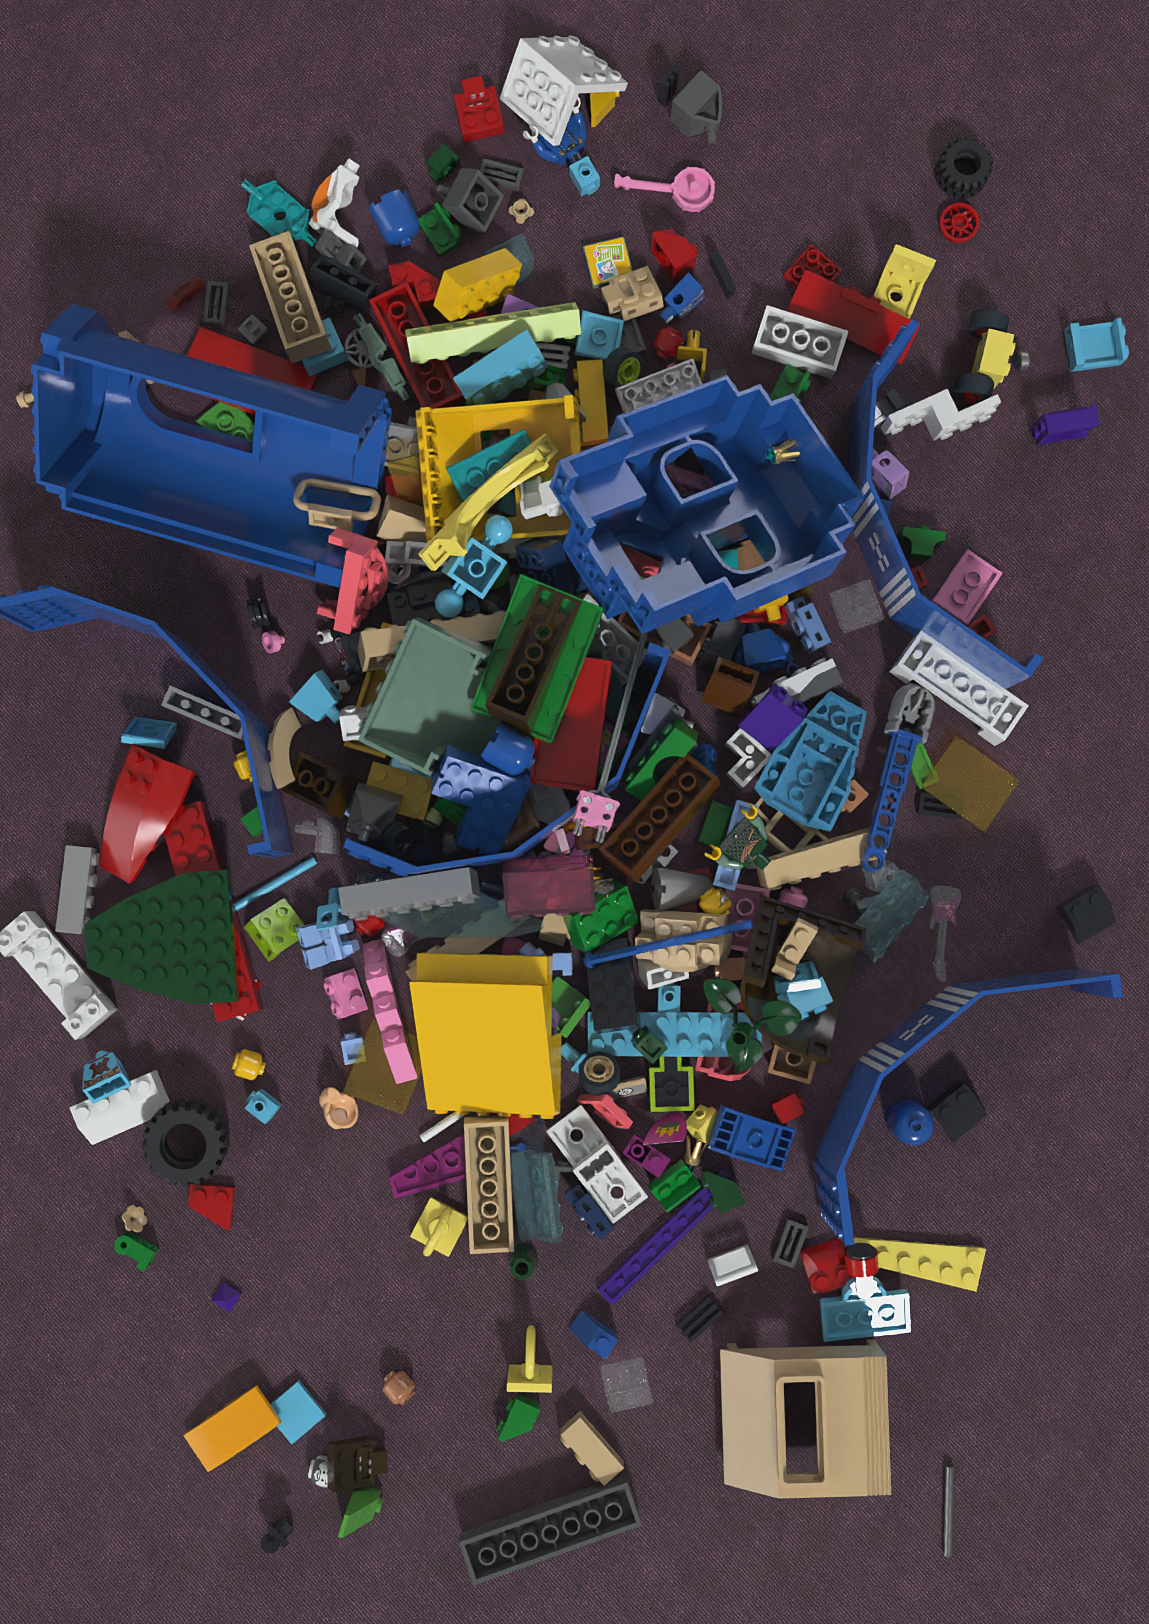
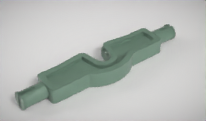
[353,313,411,402]

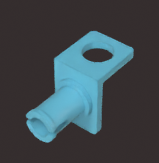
[316,888,349,930]
[561,1042,602,1075]

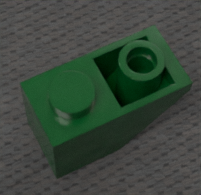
[700,1168,745,1214]

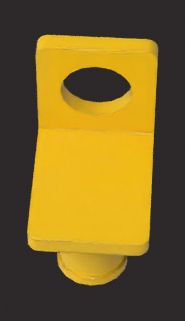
[677,330,707,380]

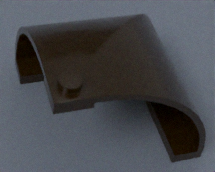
[740,895,867,1065]

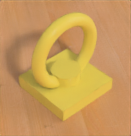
[410,1196,468,1257]
[507,1325,552,1393]

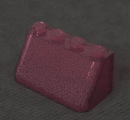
[503,855,596,918]

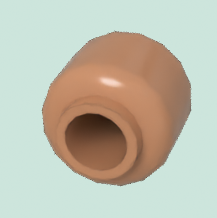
[382,1371,415,1405]

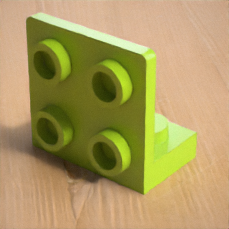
[244,898,304,962]

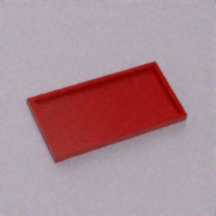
[187,327,319,415]
[530,657,613,792]

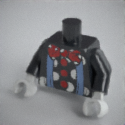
[317,628,367,693]

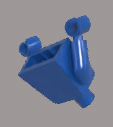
[733,623,799,676]

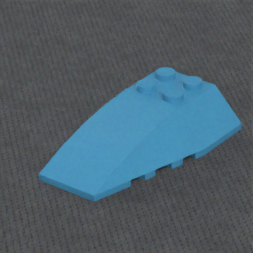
[754,691,867,831]

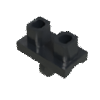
[260,1516,294,1554]

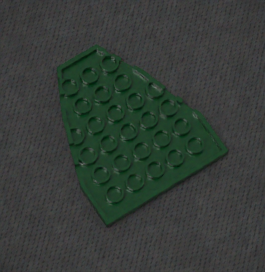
[84,869,239,1004]

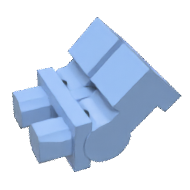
[295,916,360,969]
[518,942,573,976]

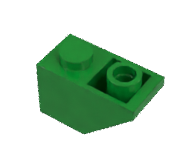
[496,1393,541,1442]

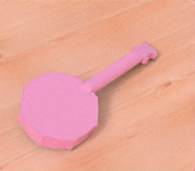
[614,167,715,212]

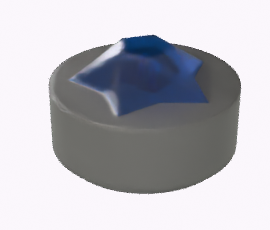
[1013,349,1030,372]

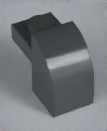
[315,229,367,273]

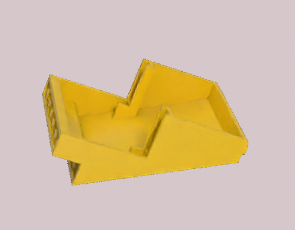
[409,953,561,1119]

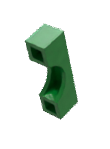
[625,718,698,801]

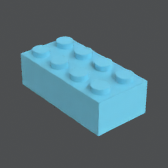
[453,329,549,406]

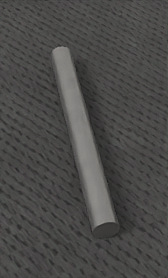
[943,1465,954,1557]

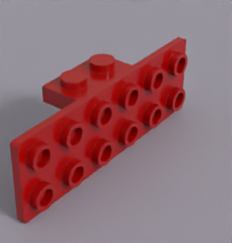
[787,270,920,364]

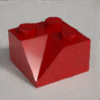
[650,228,698,284]

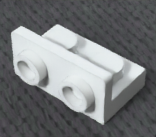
[339,704,370,741]

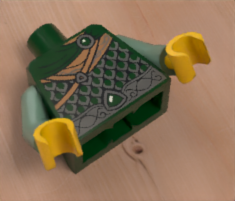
[705,803,771,870]

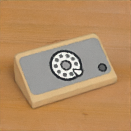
[608,1075,647,1099]

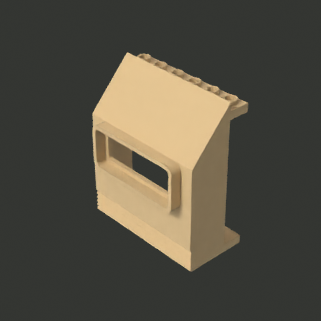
[720,1339,891,1498]

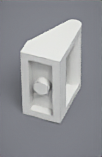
[707,1244,758,1286]

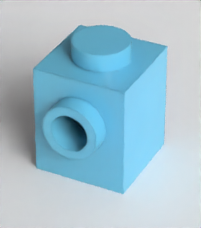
[569,156,600,197]
[657,982,680,1012]
[245,1089,282,1124]

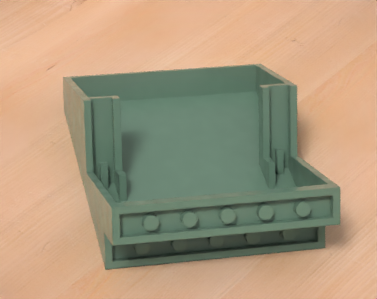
[358,617,535,776]

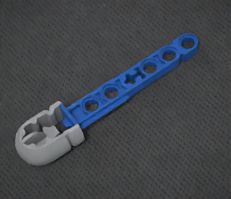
[862,683,935,872]

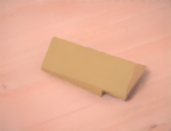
[376,495,427,543]

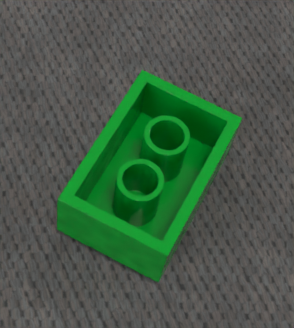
[560,879,639,953]

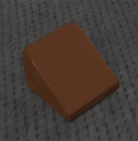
[352,366,369,387]

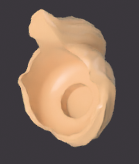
[319,1087,358,1129]

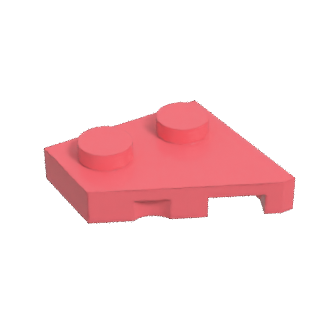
[577,1094,633,1129]

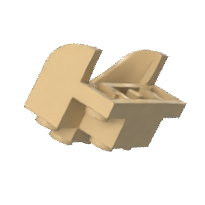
[635,909,733,972]

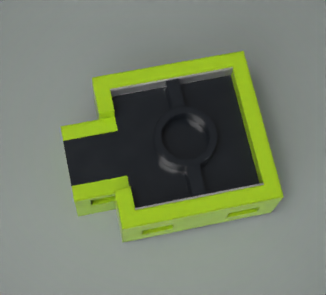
[649,1056,695,1112]

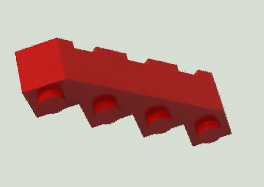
[389,261,487,323]

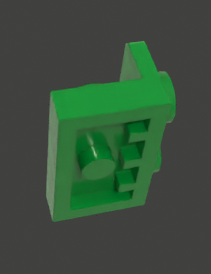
[418,202,462,257]
[770,364,812,402]
[647,1159,701,1212]

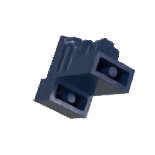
[515,537,589,597]

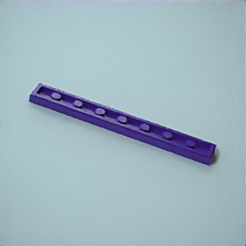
[597,1167,738,1305]

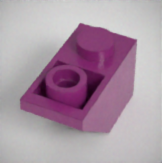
[622,1134,671,1178]

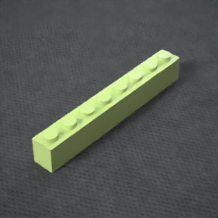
[405,302,581,364]

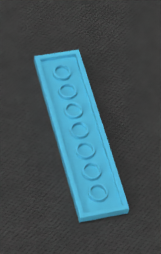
[588,1012,763,1057]

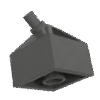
[670,70,722,144]
[436,168,504,233]
[346,783,403,844]

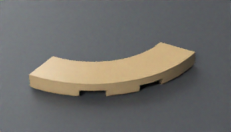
[268,707,301,789]

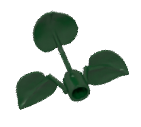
[704,978,802,1072]

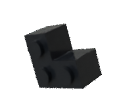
[697,618,746,673]

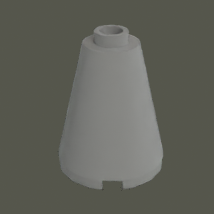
[651,867,713,911]

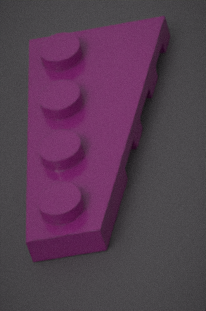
[389,1133,466,1199]

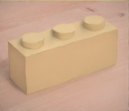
[560,1411,624,1486]

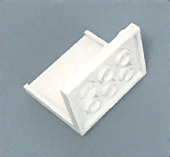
[500,35,628,146]

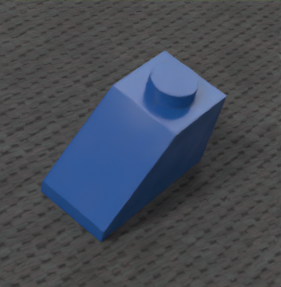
[569,1310,618,1359]

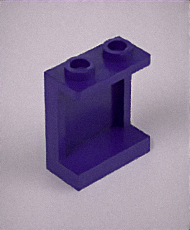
[738,683,807,752]

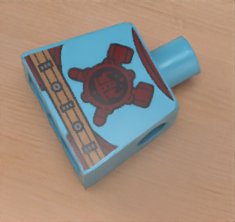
[82,1051,132,1104]

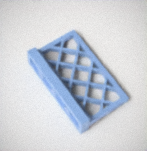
[713,800,758,891]

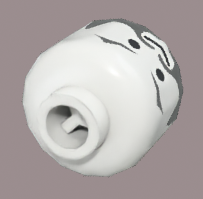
[308,1455,327,1488]

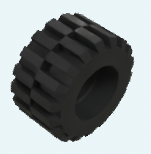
[935,137,994,199]

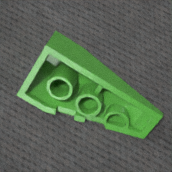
[338,1486,384,1538]

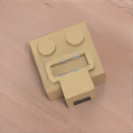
[601,266,664,321]

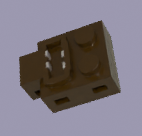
[327,1436,387,1492]

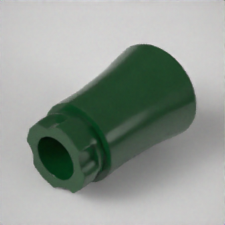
[508,1244,538,1280]

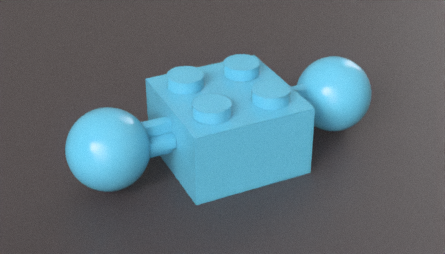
[435,515,513,618]

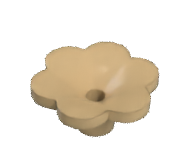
[122,1205,147,1232]

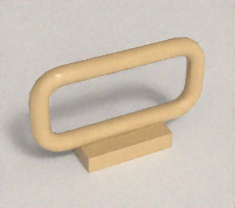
[293,478,381,532]

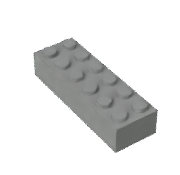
[339,867,481,921]

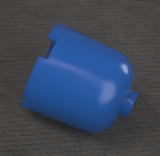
[368,190,420,247]
[479,720,536,775]
[886,1099,934,1145]

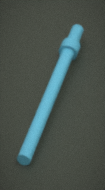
[233,856,318,911]

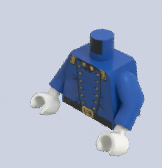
[523,97,587,166]

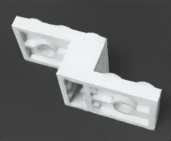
[881,389,1001,441]
[546,1104,648,1224]

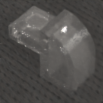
[295,818,340,855]

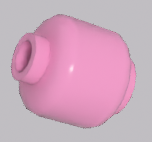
[778,886,808,908]

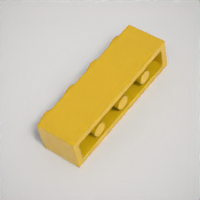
[573,359,608,442]

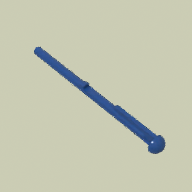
[583,920,753,968]

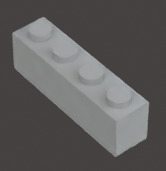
[161,686,244,741]
[55,845,100,934]

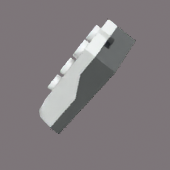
[750,658,843,708]

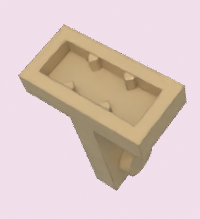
[771,917,818,981]

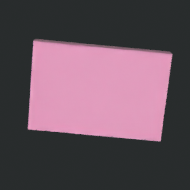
[931,549,1003,626]

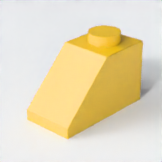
[589,91,619,127]

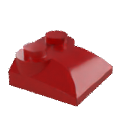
[800,1238,853,1294]

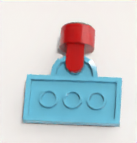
[820,1243,911,1342]

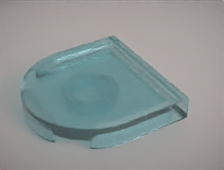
[485,233,534,284]

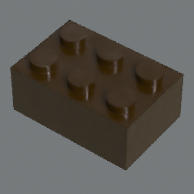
[282,751,360,819]

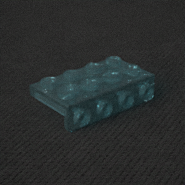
[855,870,929,963]
[510,1150,563,1243]

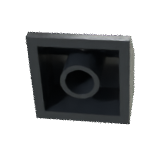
[1055,885,1115,944]
[926,1081,987,1142]

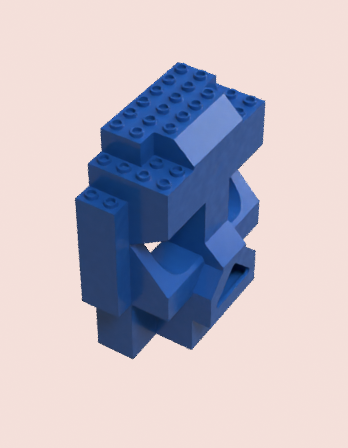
[549,375,864,634]

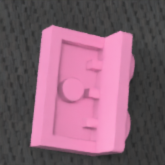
[324,968,368,1019]

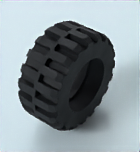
[141,1097,230,1187]

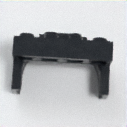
[387,569,481,627]

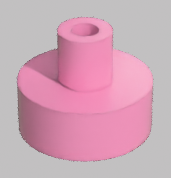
[262,631,285,653]

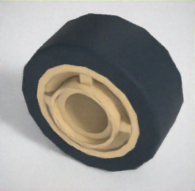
[578,1051,620,1095]

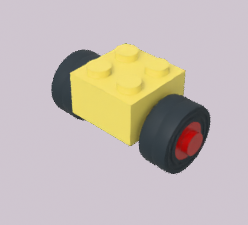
[953,309,1016,404]

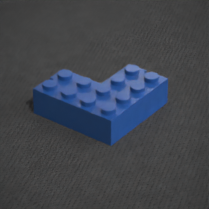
[431,745,531,855]

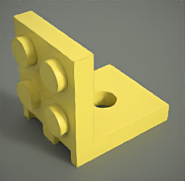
[873,244,936,319]

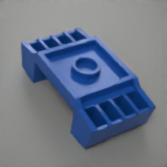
[707,1105,796,1171]

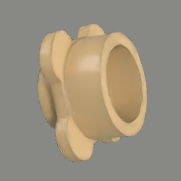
[509,198,534,224]

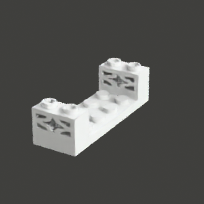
[889,630,1028,746]
[0,911,118,1040]

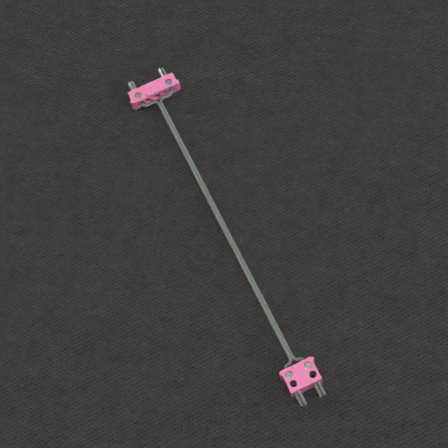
[573,458,714,843]

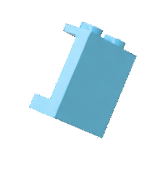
[1064,317,1129,372]

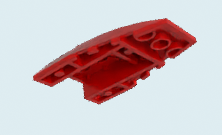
[100,744,195,884]

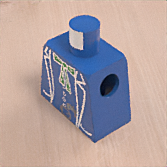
[659,272,705,324]

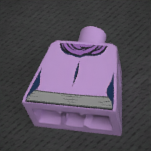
[871,448,909,500]

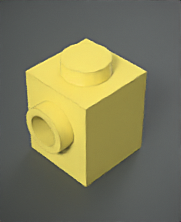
[686,1104,718,1144]

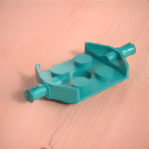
[241,179,317,247]

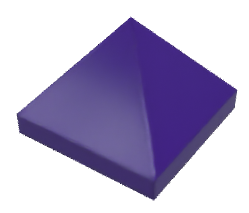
[211,1281,241,1312]

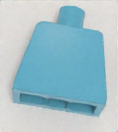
[289,670,343,723]

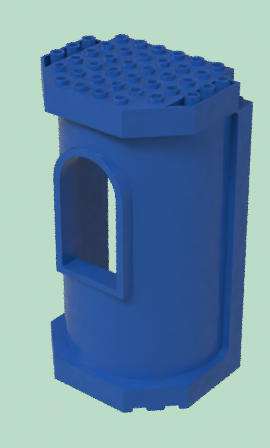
[31,304,392,588]

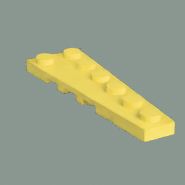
[854,1237,986,1292]

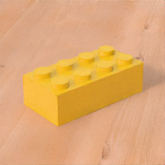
[433,248,522,322]

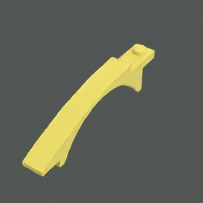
[418,434,558,571]

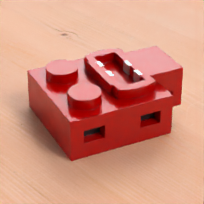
[454,76,504,142]

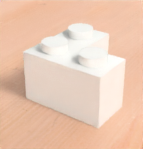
[725,728,771,789]

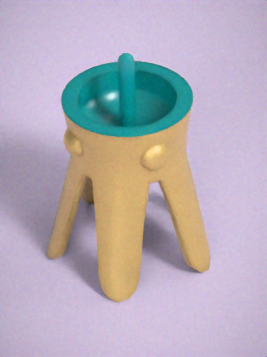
[766,439,800,465]
[683,1135,707,1170]

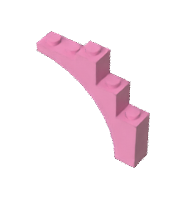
[362,938,418,1084]

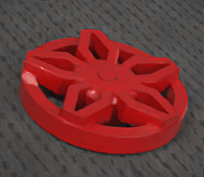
[939,202,980,243]

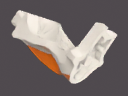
[309,159,359,248]

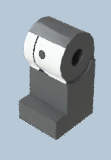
[874,389,905,429]

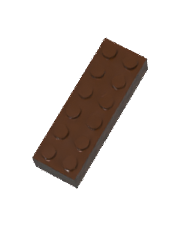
[599,753,721,883]

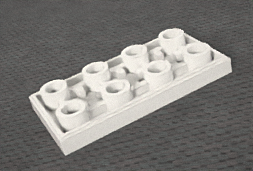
[615,358,702,413]

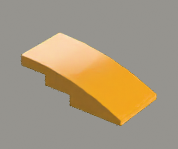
[183,1385,282,1472]

